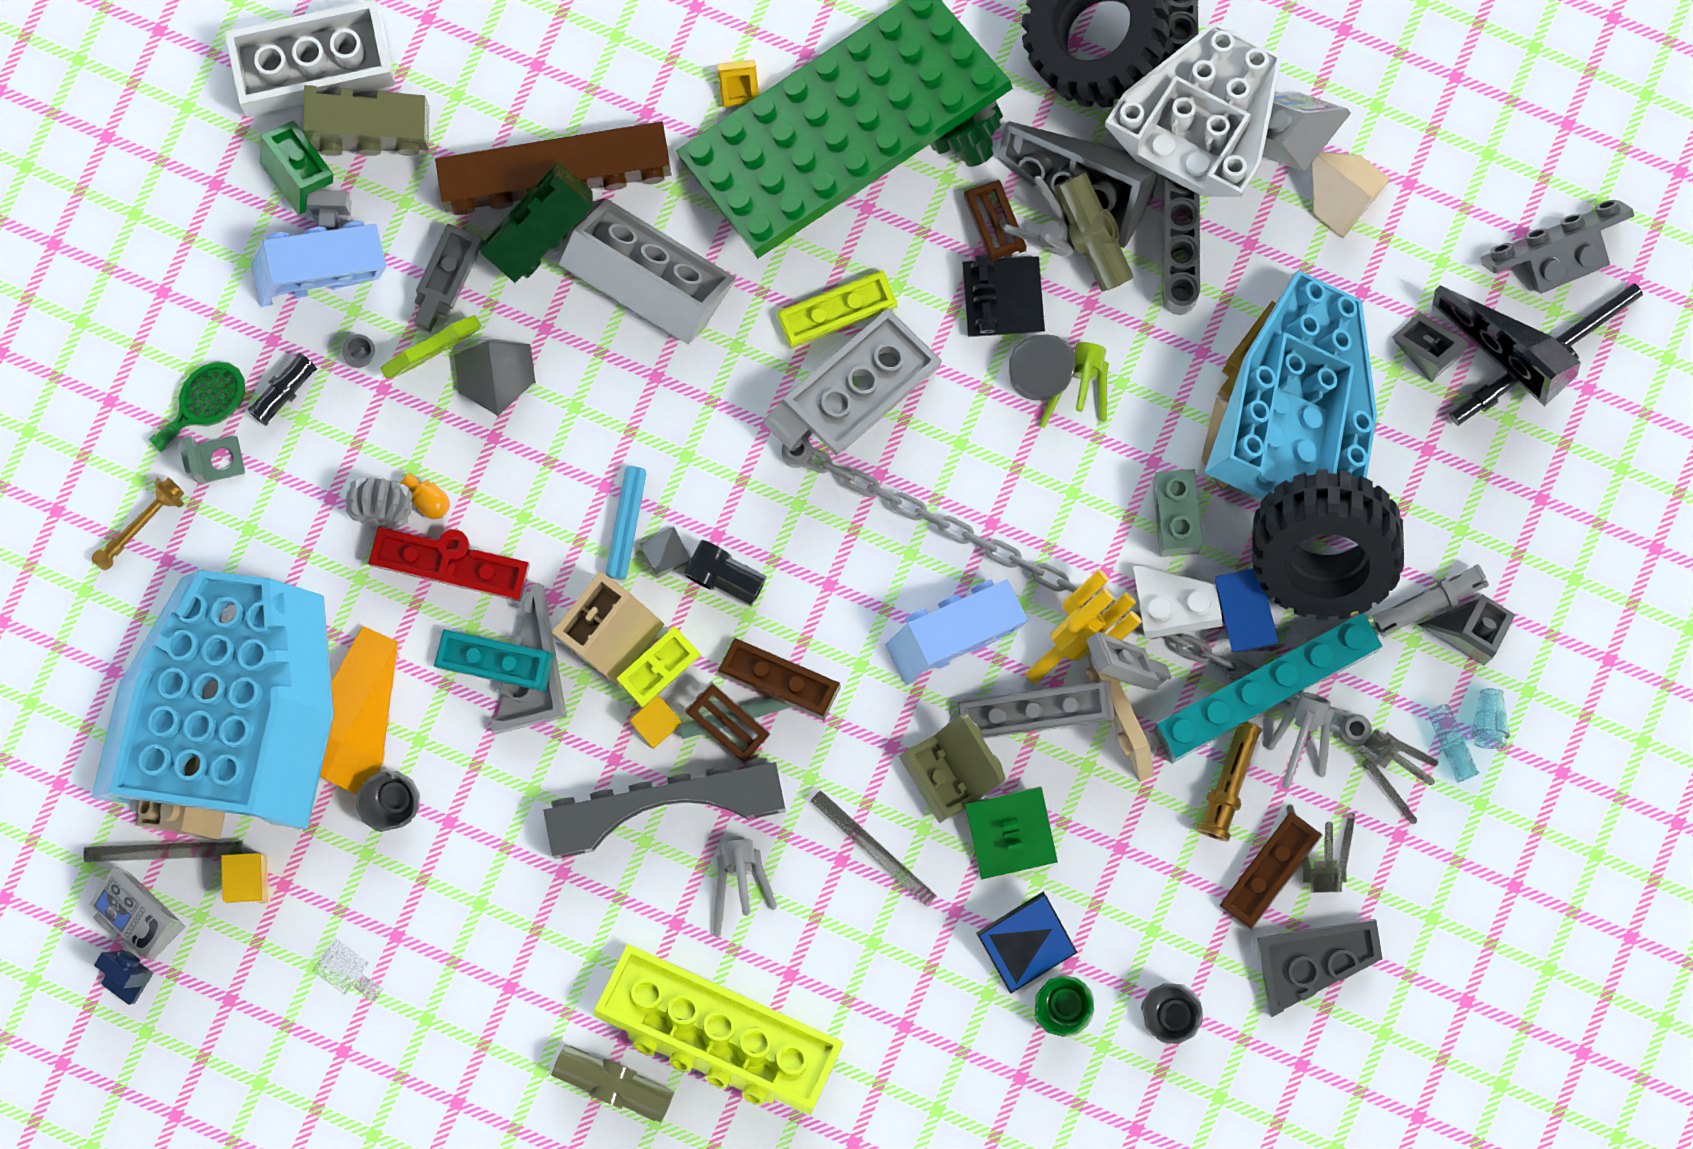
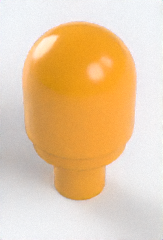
[400,473,450,519]

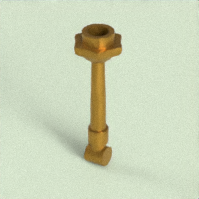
[92,477,185,570]

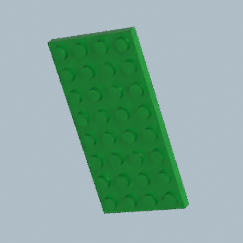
[676,0,1013,259]

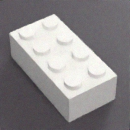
[225,0,396,117]

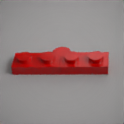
[368,527,530,602]

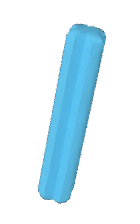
[606,466,647,580]

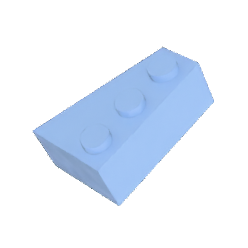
[251,221,386,307]
[885,579,1029,686]

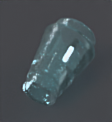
[1470,688,1510,749]

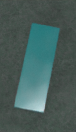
[434,629,555,692]

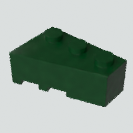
[480,161,593,283]

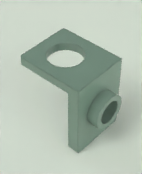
[181,436,245,484]

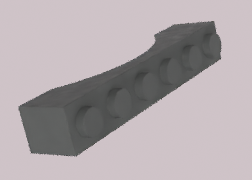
[543,758,786,859]

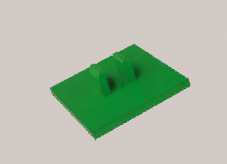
[964,786,1058,880]

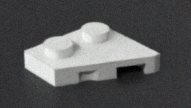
[1133,565,1223,639]

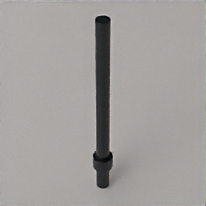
[1449,283,1643,426]

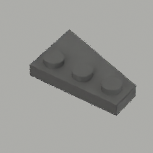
[1257,919,1383,1017]

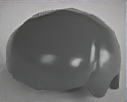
[356,770,420,832]
[1141,983,1203,1044]

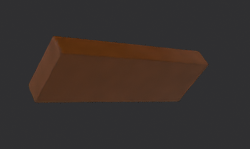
[718,638,841,721]
[1219,811,1323,930]

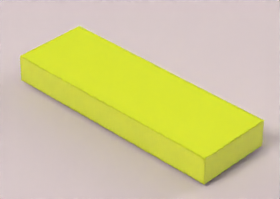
[776,270,898,349]

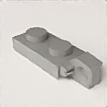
[1086,632,1172,690]

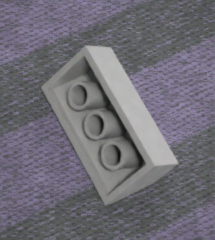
[559,199,736,345]

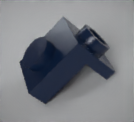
[94,949,154,1005]

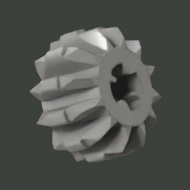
[345,477,413,528]

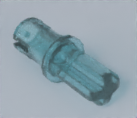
[1428,704,1480,783]

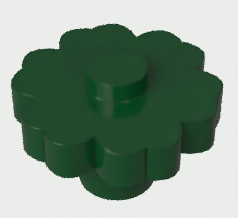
[930,101,1003,167]

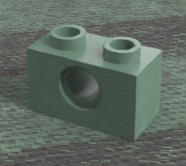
[1152,469,1203,557]

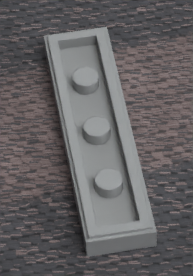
[958,680,1115,739]

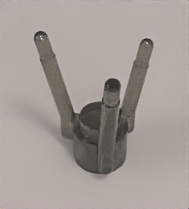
[1358,728,1439,824]
[1286,804,1355,893]

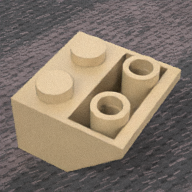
[552,571,665,686]
[137,757,225,840]

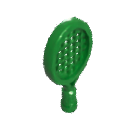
[148,361,246,452]

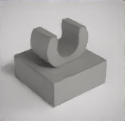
[307,190,352,231]

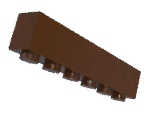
[435,121,672,215]

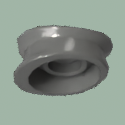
[1009,334,1076,400]

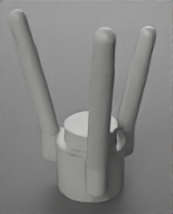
[1003,176,1075,256]
[1267,692,1334,789]
[713,839,777,937]

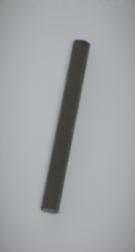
[810,790,937,907]
[83,840,243,862]

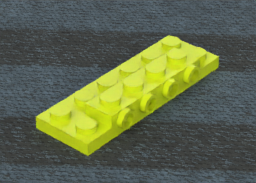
[593,944,844,1115]

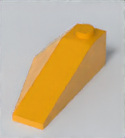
[320,626,399,795]

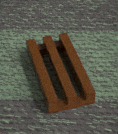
[964,179,1027,262]
[685,681,770,763]

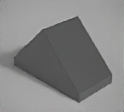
[1392,313,1469,382]

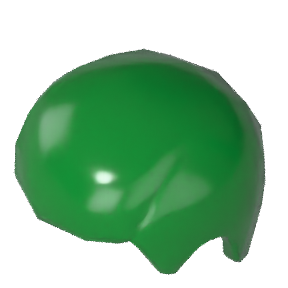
[1034,975,1094,1037]

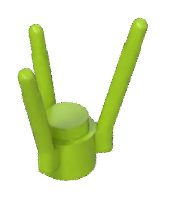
[1039,342,1109,428]

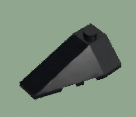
[1433,285,1581,407]

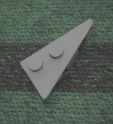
[491,583,567,734]

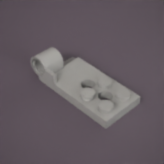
[763,308,942,456]

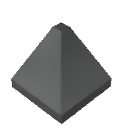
[640,526,691,578]

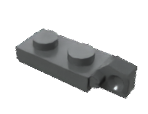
[414,224,484,333]

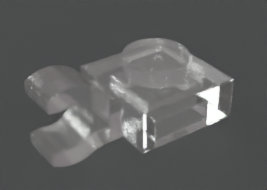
[312,938,383,1001]

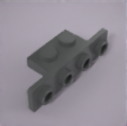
[1480,200,1635,294]

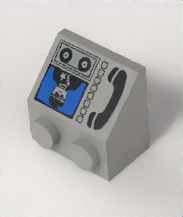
[1262,92,1351,172]
[89,866,186,961]

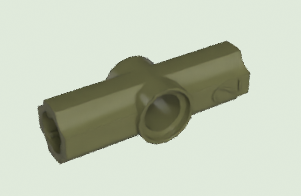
[1054,172,1134,292]
[551,1044,675,1123]

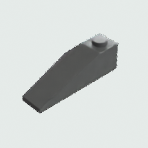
[998,121,1158,248]

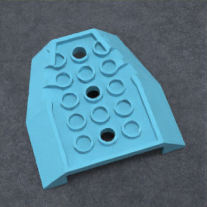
[91,570,334,830]

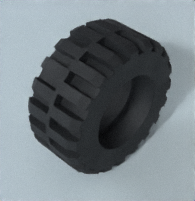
[1021,0,1175,108]
[1252,469,1404,620]

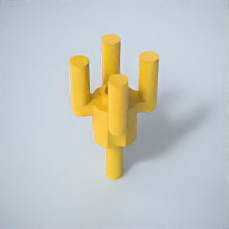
[1025,569,1142,684]

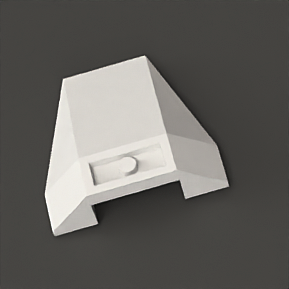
[1105,22,1282,197]

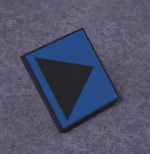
[976,891,1078,994]

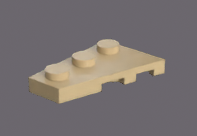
[1085,651,1154,782]

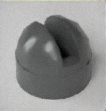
[342,334,375,368]

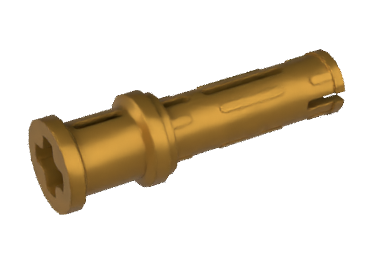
[1196,722,1262,842]

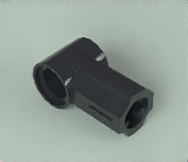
[683,540,767,607]

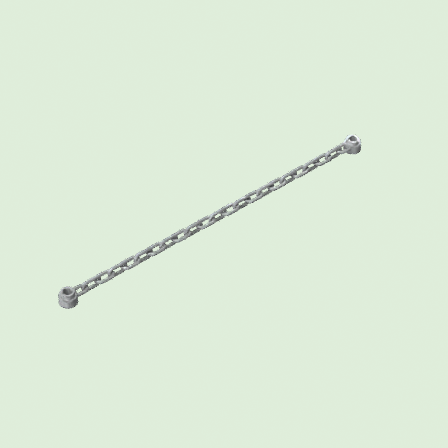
[782,439,1372,747]

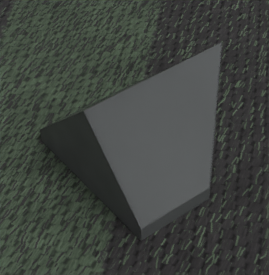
[454,341,536,416]
[1417,594,1516,666]

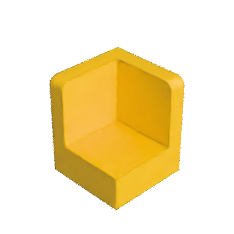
[221,853,268,904]

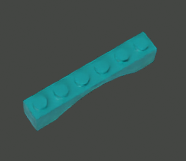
[1153,613,1382,764]

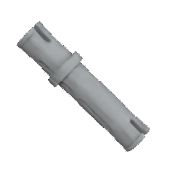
[1372,564,1489,638]

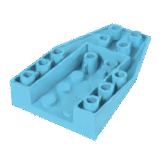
[1204,270,1377,499]

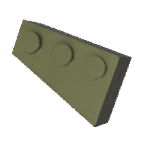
[303,85,429,156]

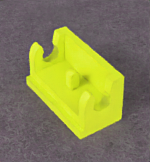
[616,626,701,708]

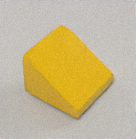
[718,60,759,107]
[628,695,682,749]

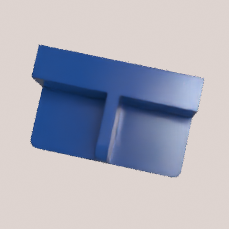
[1215,568,1279,653]

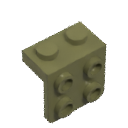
[899,713,1005,824]

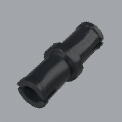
[247,352,317,426]

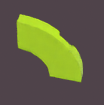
[380,315,481,379]

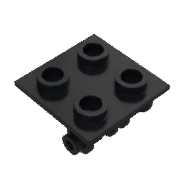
[962,255,1045,337]

